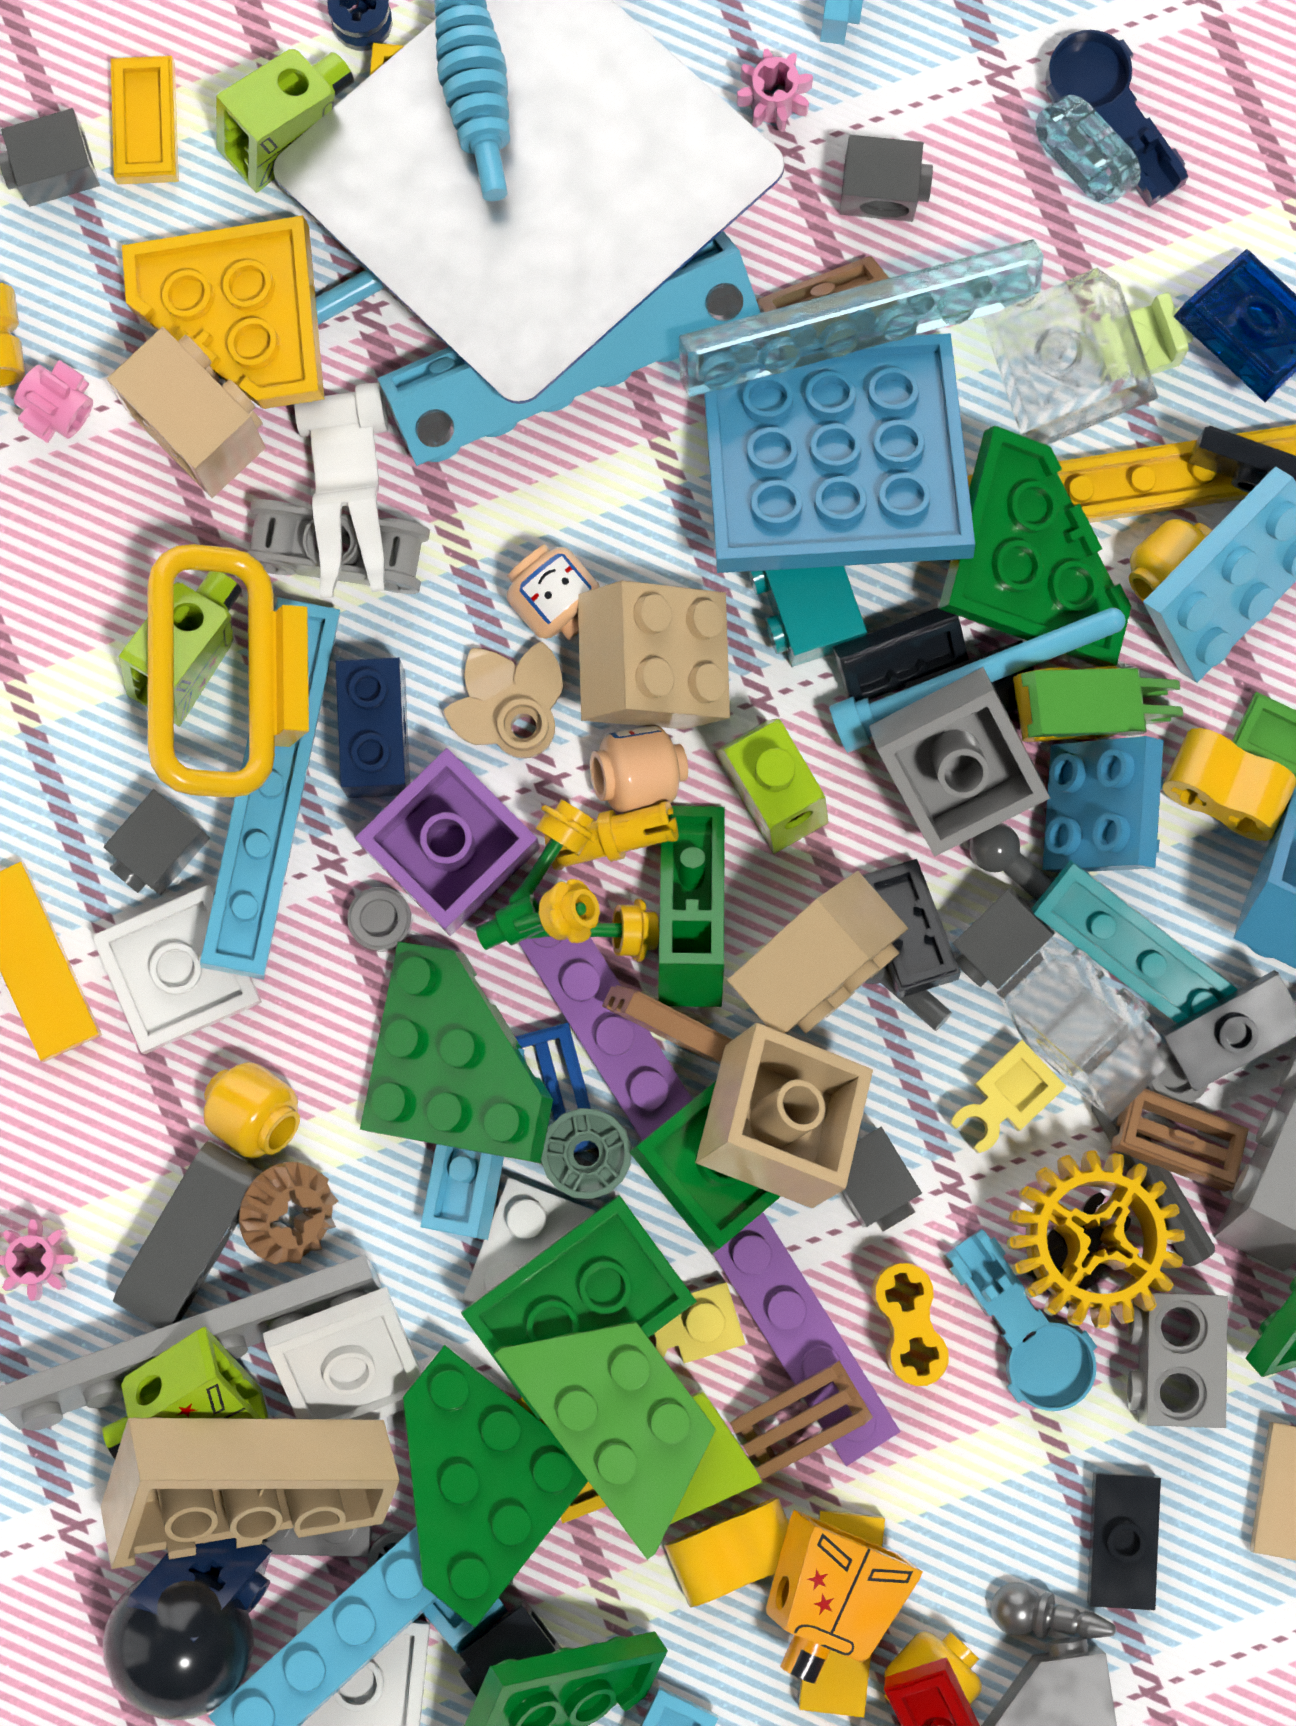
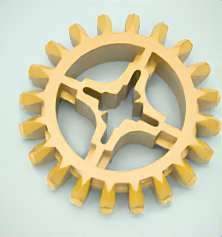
[1007,1150,1185,1329]

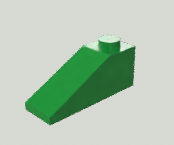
[658,806,725,1007]

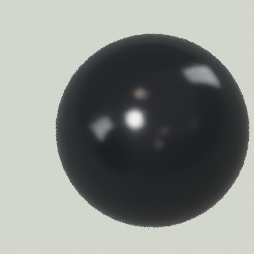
[103,1570,254,1720]

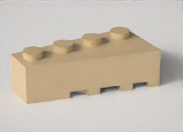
[100,1417,400,1569]

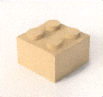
[106,326,266,499]
[578,580,730,730]
[727,871,909,1034]
[696,1023,873,1208]

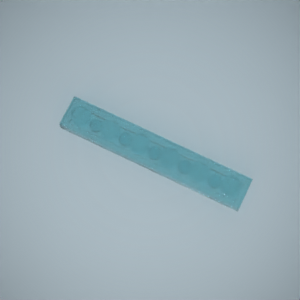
[679,239,1044,398]

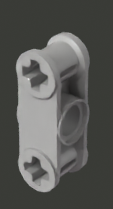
[246,499,430,594]

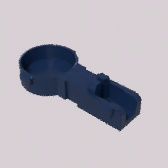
[1045,29,1188,207]

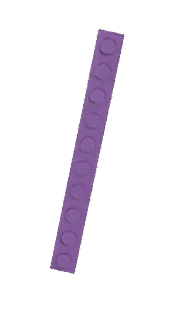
[519,893,901,1467]

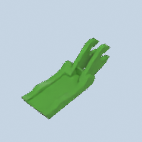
[1021,668,1184,738]

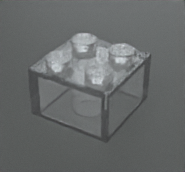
[982,267,1159,445]
[996,938,1167,1121]

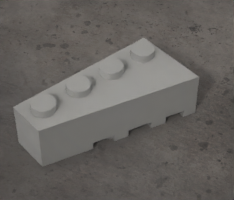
[1214,1052,1296,1272]

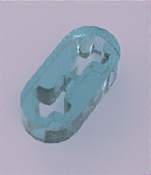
[1036,95,1141,204]

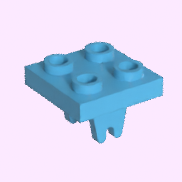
[1042,736,1164,873]

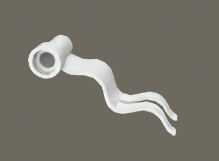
[294,382,389,599]

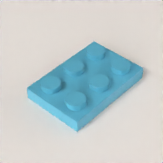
[1143,466,1296,683]

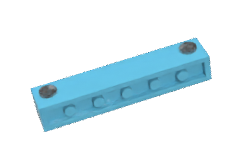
[377,231,761,466]

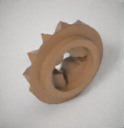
[239,1162,338,1265]

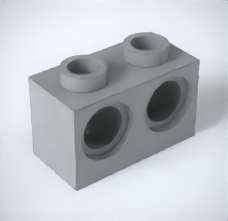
[1127,1293,1228,1428]

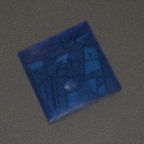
[1173,249,1296,403]

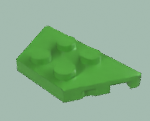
[493,1321,716,1560]

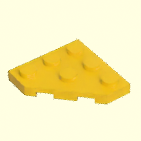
[122,215,325,409]

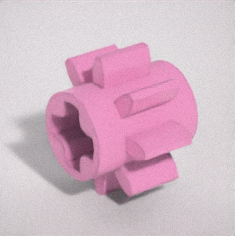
[736,49,813,132]
[14,360,93,443]
[0,1219,78,1301]

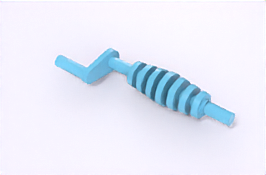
[434,0,510,201]

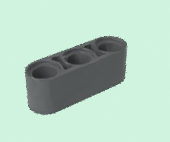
[113,1140,263,1329]

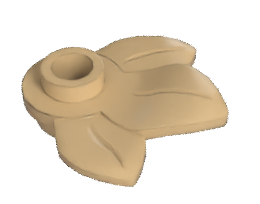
[444,642,563,759]

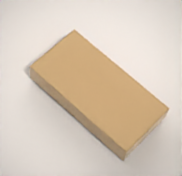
[1249,1421,1296,1560]

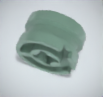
[541,1108,632,1199]

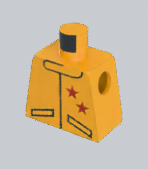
[766,1509,923,1684]

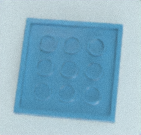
[701,333,975,573]

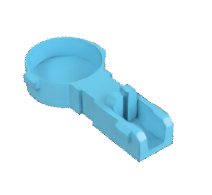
[944,1229,1097,1411]

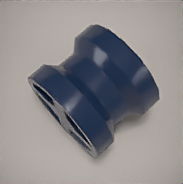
[327,0,393,51]

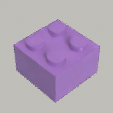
[355,748,540,936]

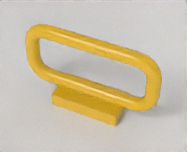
[147,544,309,798]

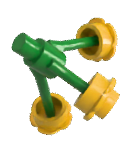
[475,799,659,962]

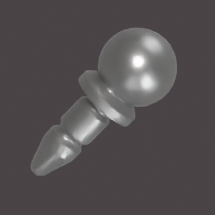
[991,1582,1116,1639]

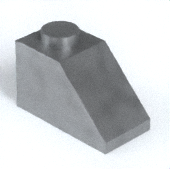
[981,1637,1117,1726]

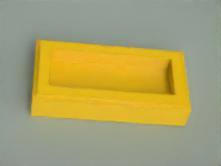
[111,56,179,185]

